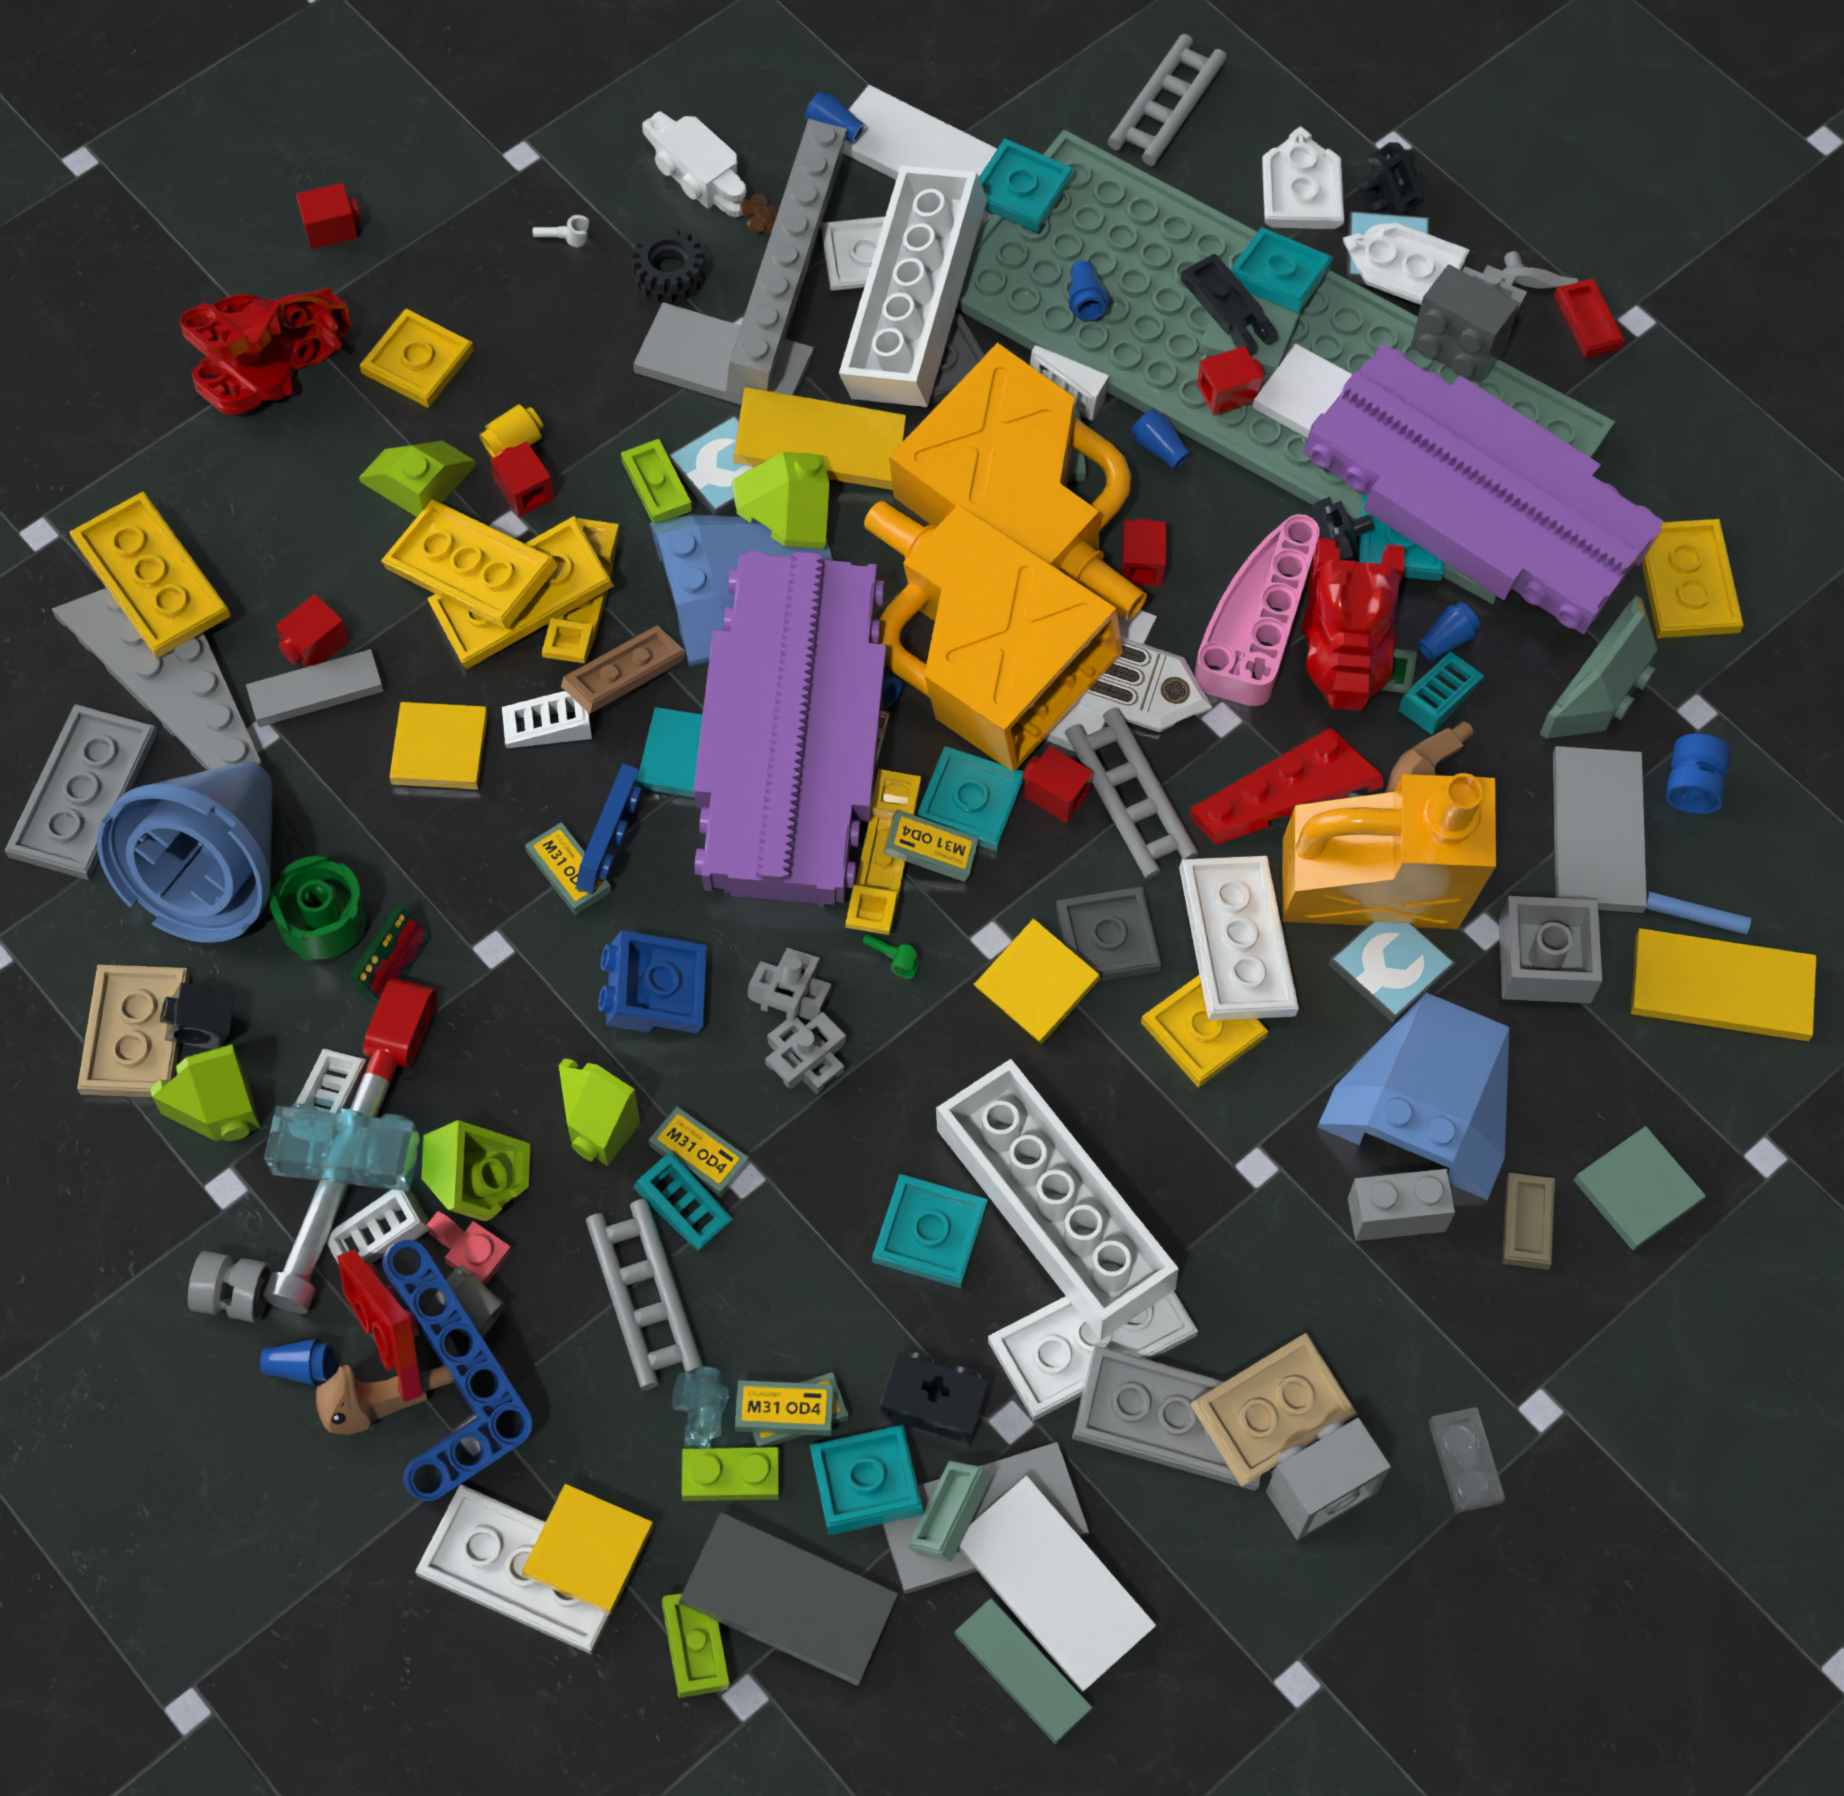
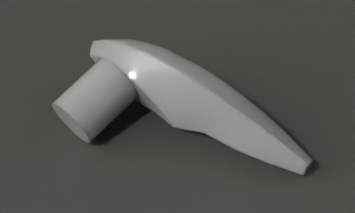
[1503,252,1578,289]

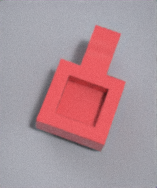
[426,1211,512,1286]

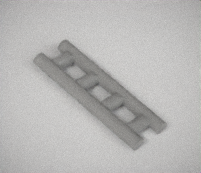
[1107,34,1227,166]
[1065,708,1199,879]
[586,1199,704,1390]

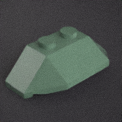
[1540,595,1658,739]

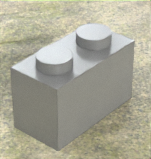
[1347,1169,1455,1241]

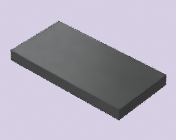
[679,1512,898,1686]

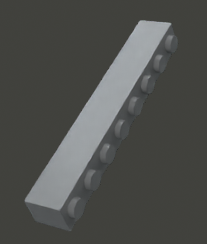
[726,119,846,396]

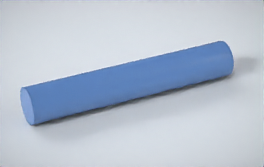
[1646,891,1751,935]

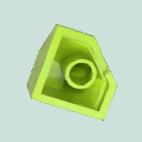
[359,441,476,517]
[731,452,829,549]
[150,1045,261,1141]
[559,1058,640,1166]
[421,1120,531,1221]

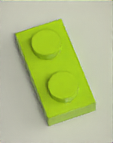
[621,439,692,523]
[682,1447,779,1501]
[662,1593,729,1698]

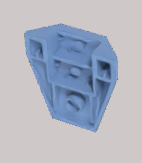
[650,514,833,666]
[1317,992,1509,1200]

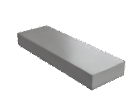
[246,649,384,727]

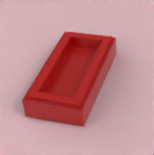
[1554,278,1625,358]

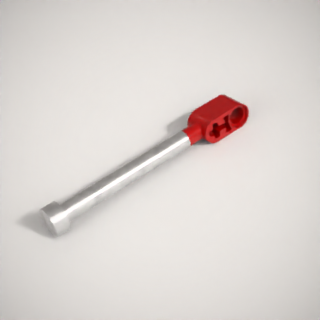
[263,977,437,1314]

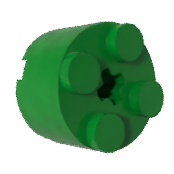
[269,856,367,961]

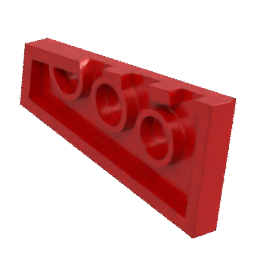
[1190,728,1383,845]

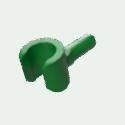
[863,934,919,979]

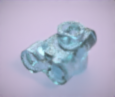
[672,1367,728,1449]

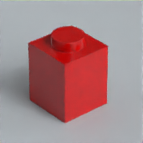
[296,183,361,249]
[1196,346,1264,416]
[490,441,555,518]
[1121,518,1166,587]
[276,594,349,668]
[1022,746,1093,823]

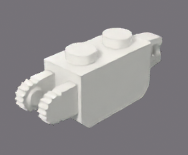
[642,111,746,218]

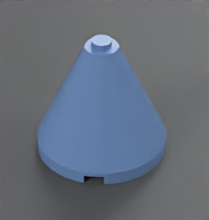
[97,762,273,943]

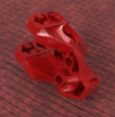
[180,288,351,415]
[1301,538,1404,711]

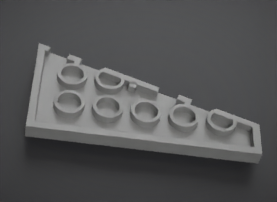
[52,588,264,770]

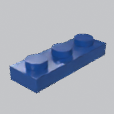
[575,763,642,894]

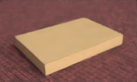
[77,965,190,1097]
[1190,1333,1357,1487]

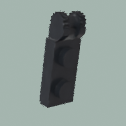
[1180,253,1278,356]

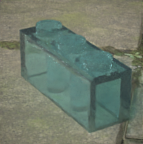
[264,1103,420,1191]

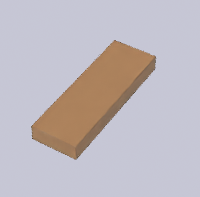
[561,625,686,714]

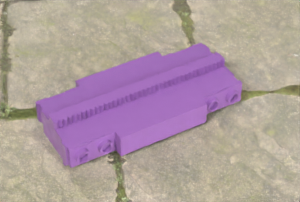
[1303,342,1664,635]
[694,551,886,907]

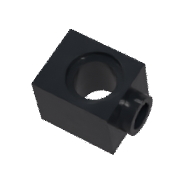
[160,983,235,1050]

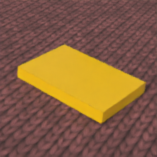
[1641,519,1744,638]

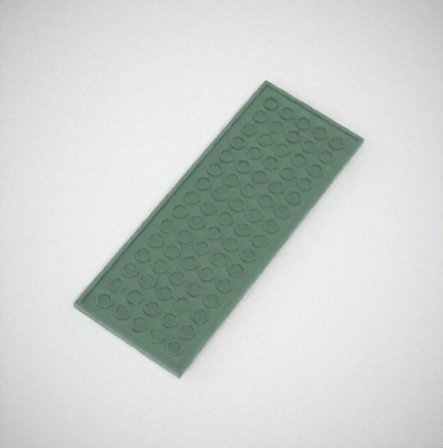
[956,130,1615,604]

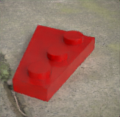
[337,1249,422,1403]

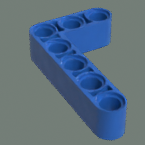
[383,1240,532,1501]

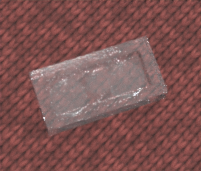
[1429,1407,1505,1513]

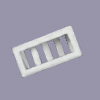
[1030,345,1109,421]
[502,691,592,749]
[288,1049,366,1148]
[326,1184,430,1265]

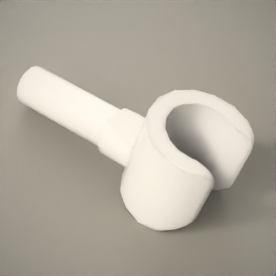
[533,215,589,247]

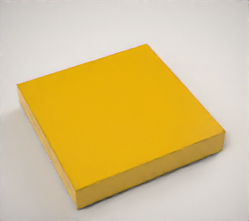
[360,309,474,408]
[389,702,488,789]
[974,919,1101,1045]
[1141,974,1268,1088]
[522,1484,654,1615]

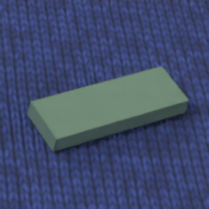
[954,1598,1092,1745]

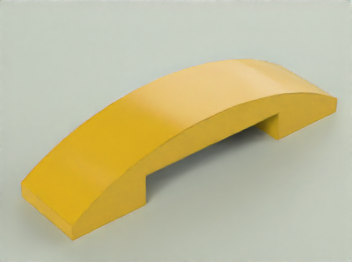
[542,518,619,663]
[845,769,921,935]

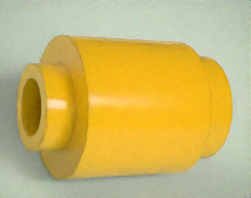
[479,404,544,458]

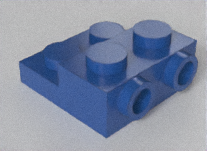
[598,930,706,1033]

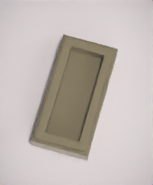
[1502,1173,1555,1270]

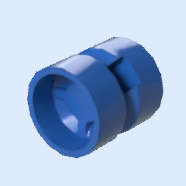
[1665,734,1731,814]

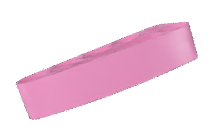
[1194,514,1320,706]

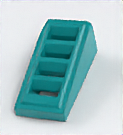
[1398,651,1484,735]
[633,1151,733,1251]

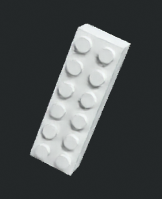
[839,165,987,407]
[936,1059,1179,1340]

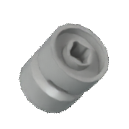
[188,1251,272,1323]

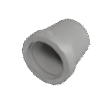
[426,1265,504,1338]

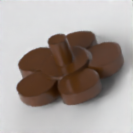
[740,193,778,236]

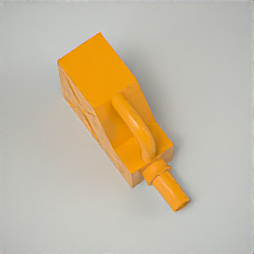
[889,343,1147,621]
[864,501,1123,772]
[1282,773,1496,929]

